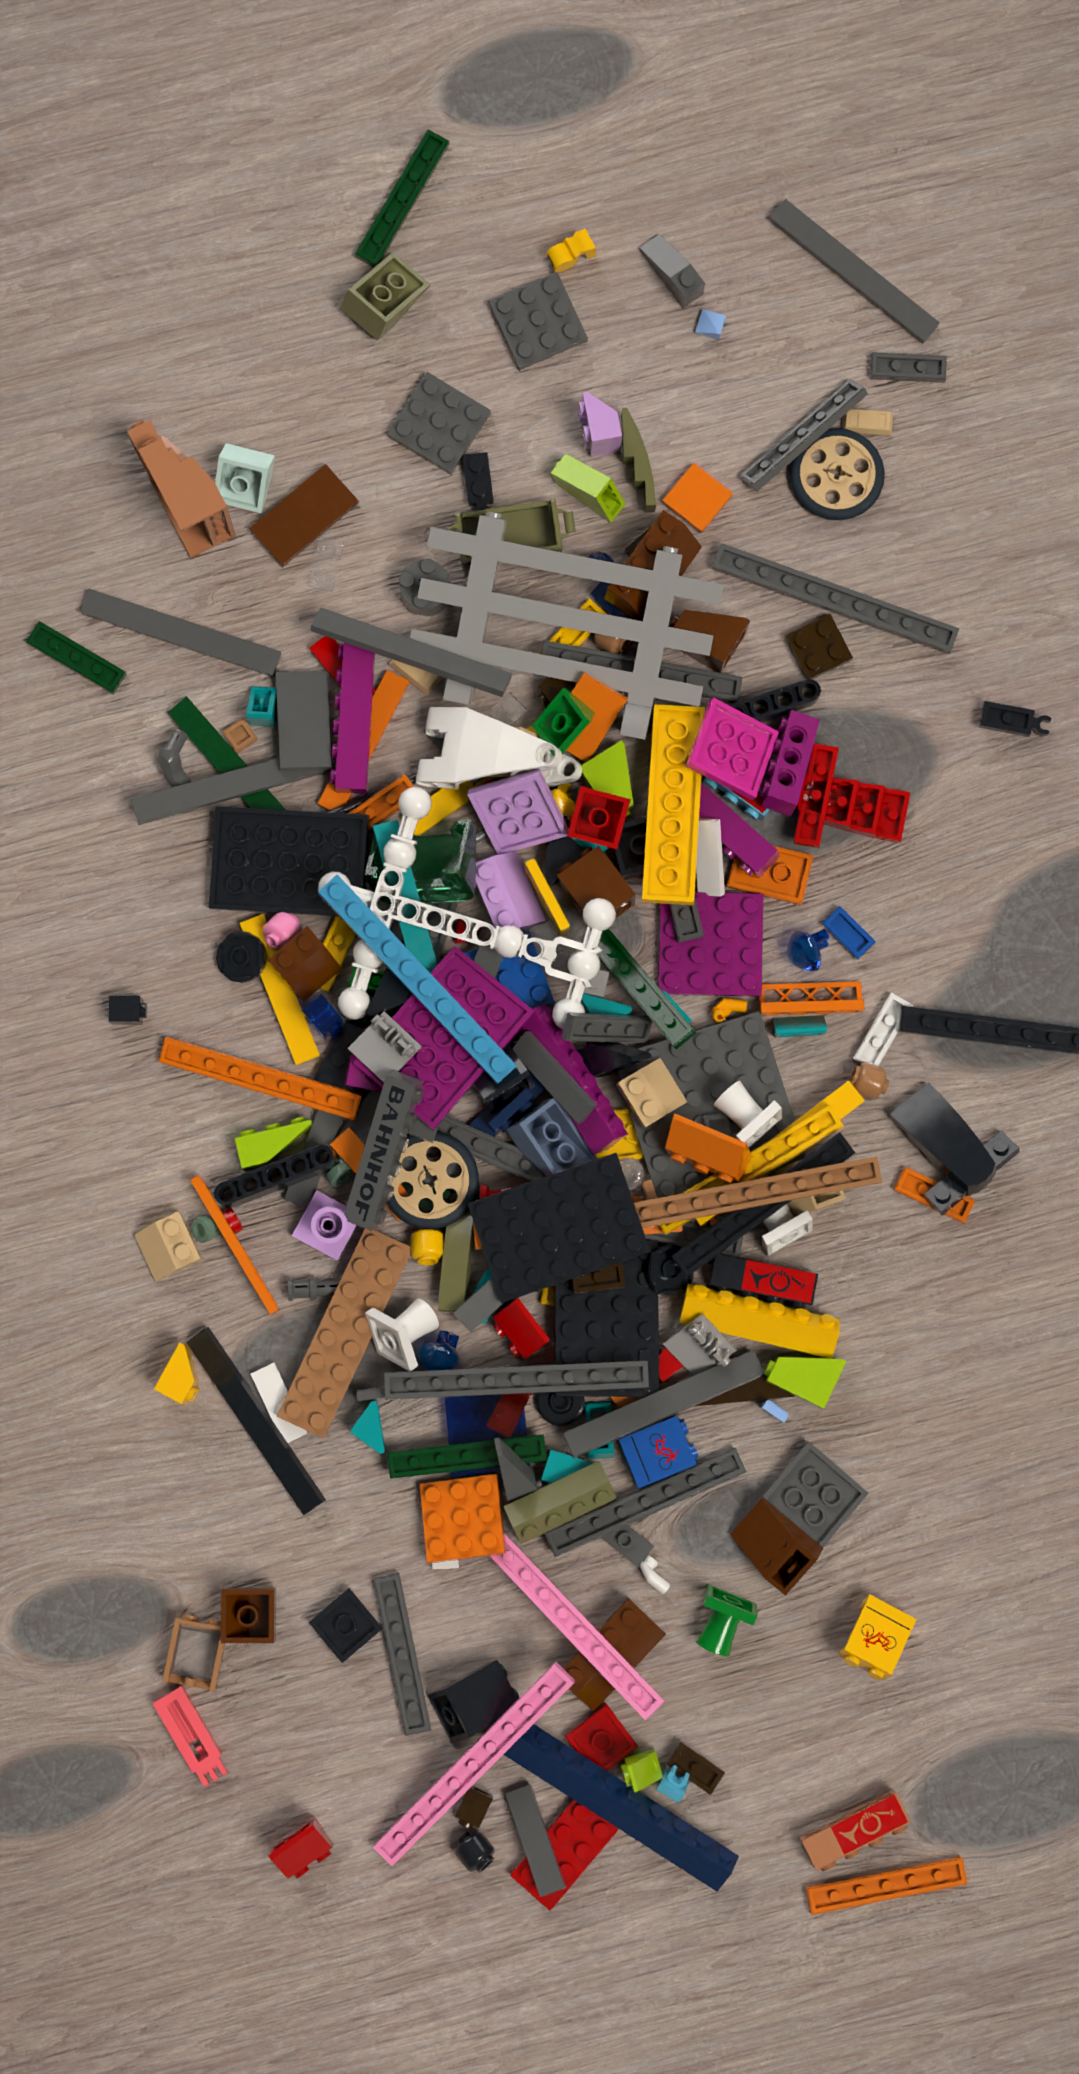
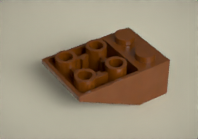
[730,1497,823,1596]

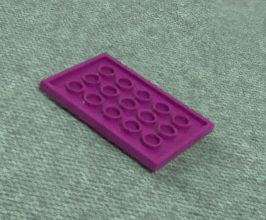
[353,946,534,1131]

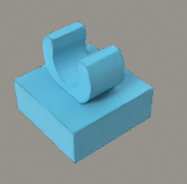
[656,1765,689,1803]

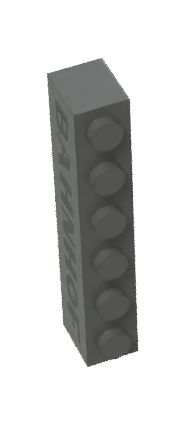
[344,1070,424,1231]

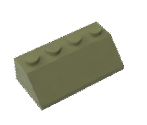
[504,1461,616,1544]

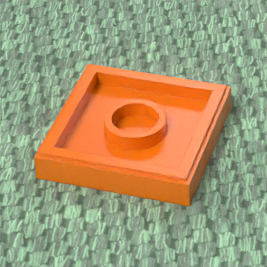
[662,463,733,534]

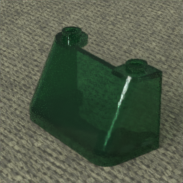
[364,819,476,904]

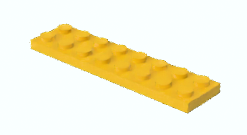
[642,704,705,905]

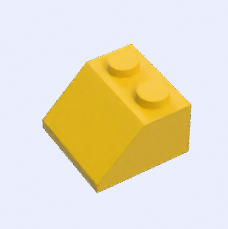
[154,1343,200,1405]

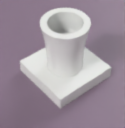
[714,1081,782,1148]
[762,1205,813,1256]
[365,1299,439,1372]

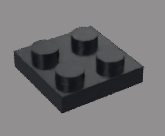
[308,1587,383,1663]

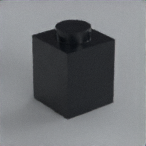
[109,996,147,1025]

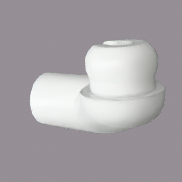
[640,1555,670,1594]

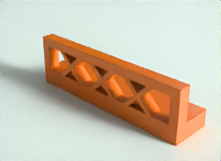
[759,981,865,1016]

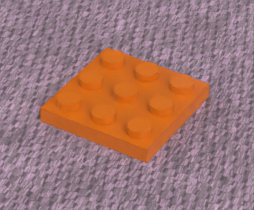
[420,1474,506,1564]

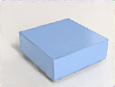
[760,1400,789,1423]

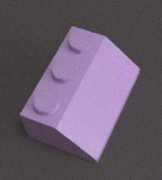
[469,851,546,931]

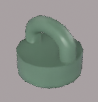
[325,1158,353,1187]
[191,1216,219,1243]

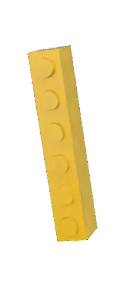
[679,1284,840,1359]

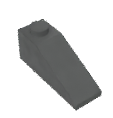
[639,234,705,308]
[494,1438,542,1504]

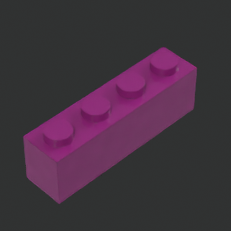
[699,784,780,878]

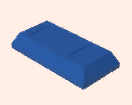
[822,906,876,960]

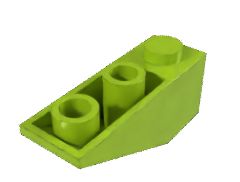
[235,1117,313,1170]
[621,1749,663,1792]

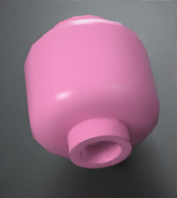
[263,912,301,950]

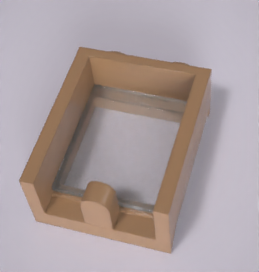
[162,1614,226,1692]

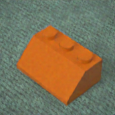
[665,1114,752,1184]

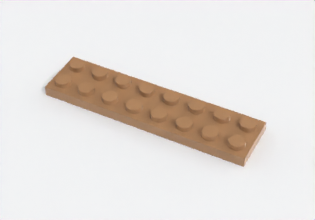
[277,1229,411,1438]

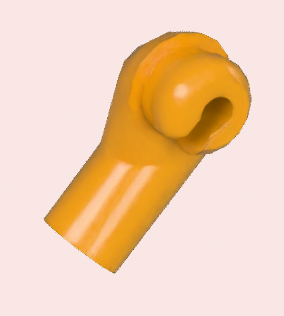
[711,998,747,1023]

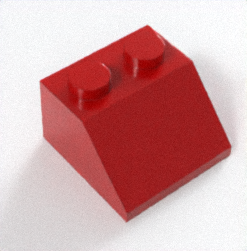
[567,786,631,849]
[492,1298,550,1360]
[268,1818,334,1879]

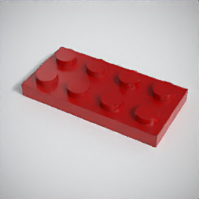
[510,1800,619,1911]

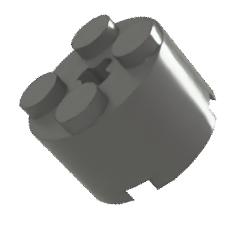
[399,558,450,616]

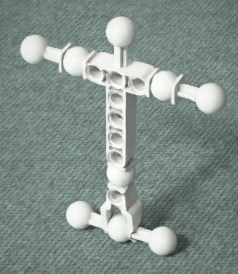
[318,787,616,1030]

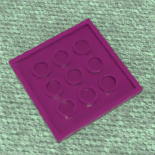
[659,893,764,997]

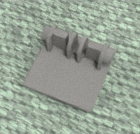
[348,1012,422,1082]
[663,1314,737,1376]

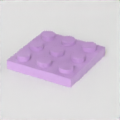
[467,769,569,855]

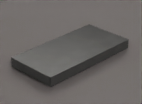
[276,671,332,771]

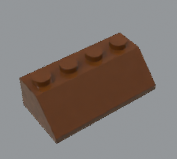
[604,510,702,621]
[562,1597,666,1711]

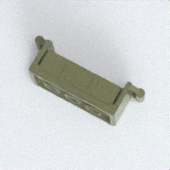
[446,499,576,566]

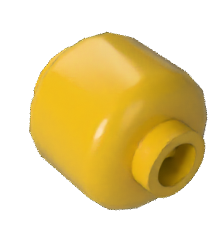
[410,1228,444,1266]

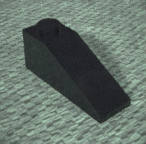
[577,1041,652,1078]

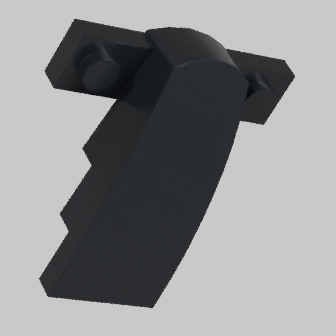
[890,1082,1020,1216]

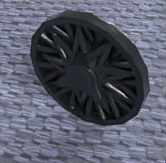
[536,1392,585,1426]

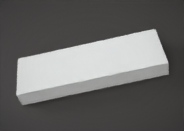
[696,818,725,897]
[852,992,913,1066]
[251,1363,308,1443]

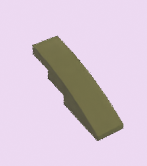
[621,408,656,513]
[438,1210,474,1313]

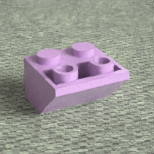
[578,392,622,457]

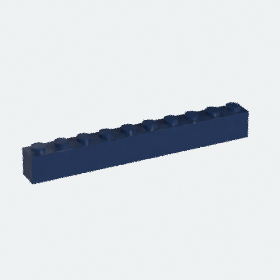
[503,1724,739,1892]

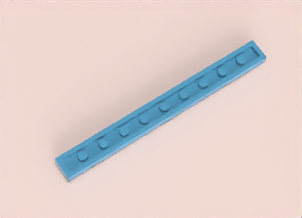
[318,874,517,1084]

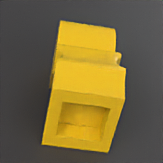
[546,228,597,272]

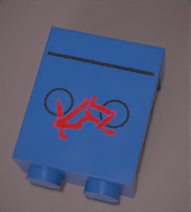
[618,1416,699,1489]

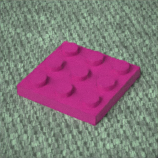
[686,697,779,800]

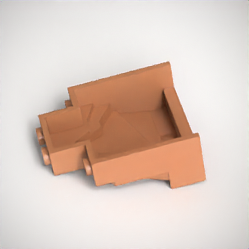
[127,420,236,558]

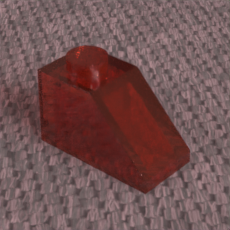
[486,1393,532,1438]

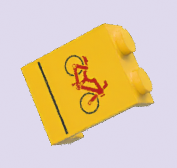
[838,1594,917,1680]

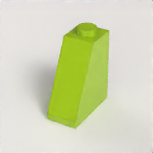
[551,453,626,523]
[581,740,634,818]
[764,1357,847,1409]

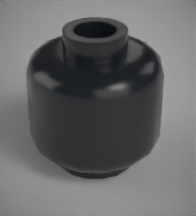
[455,1831,495,1873]

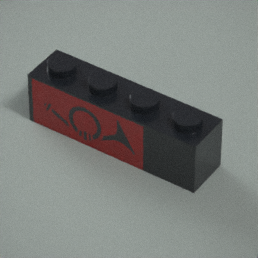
[709,1254,818,1309]

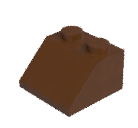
[268,926,342,1002]
[221,1588,276,1643]

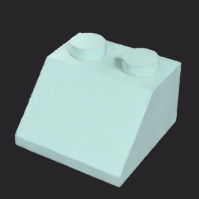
[215,443,275,513]

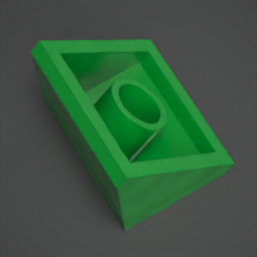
[531,688,595,756]

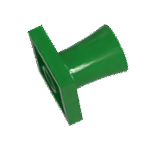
[696,1584,757,1657]

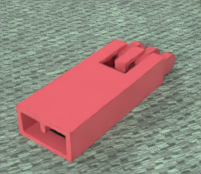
[153,1685,228,1787]

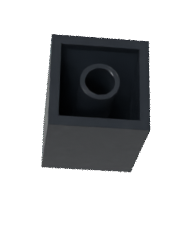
[472,1044,535,1115]
[427,1660,519,1743]

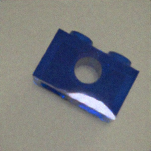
[302,994,344,1040]

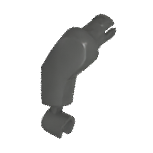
[157,729,191,787]

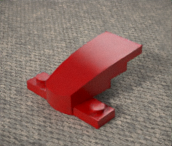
[794,743,911,848]

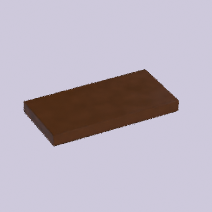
[249,464,359,567]

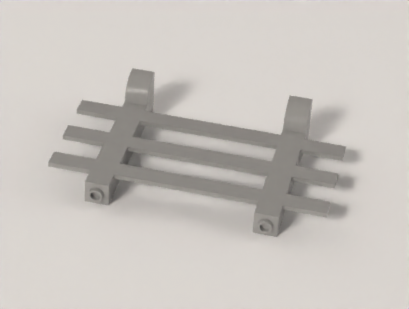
[410,511,724,740]

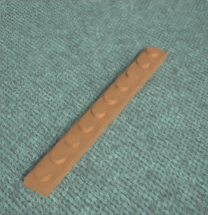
[634,1156,882,1228]

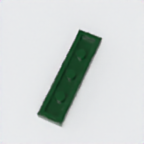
[26,621,127,695]

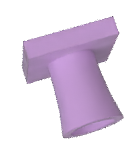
[291,1190,356,1260]

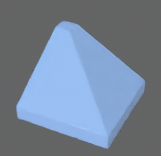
[695,309,726,340]

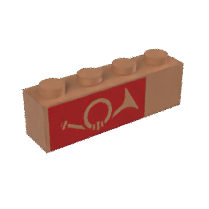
[800,1790,911,1871]

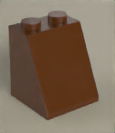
[669,610,750,673]
[557,845,636,920]

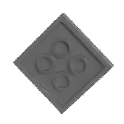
[489,272,588,371]
[387,372,491,475]
[757,1441,869,1547]

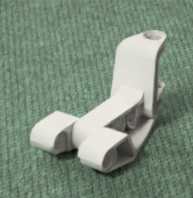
[415,707,582,789]

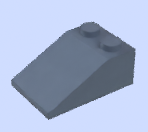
[506,1097,598,1176]

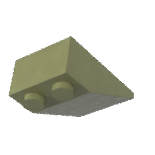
[340,252,431,341]

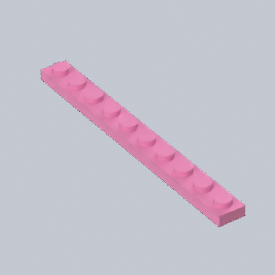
[490,1533,665,1721]
[373,1662,575,1866]

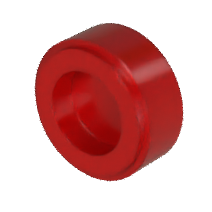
[222,1208,244,1234]

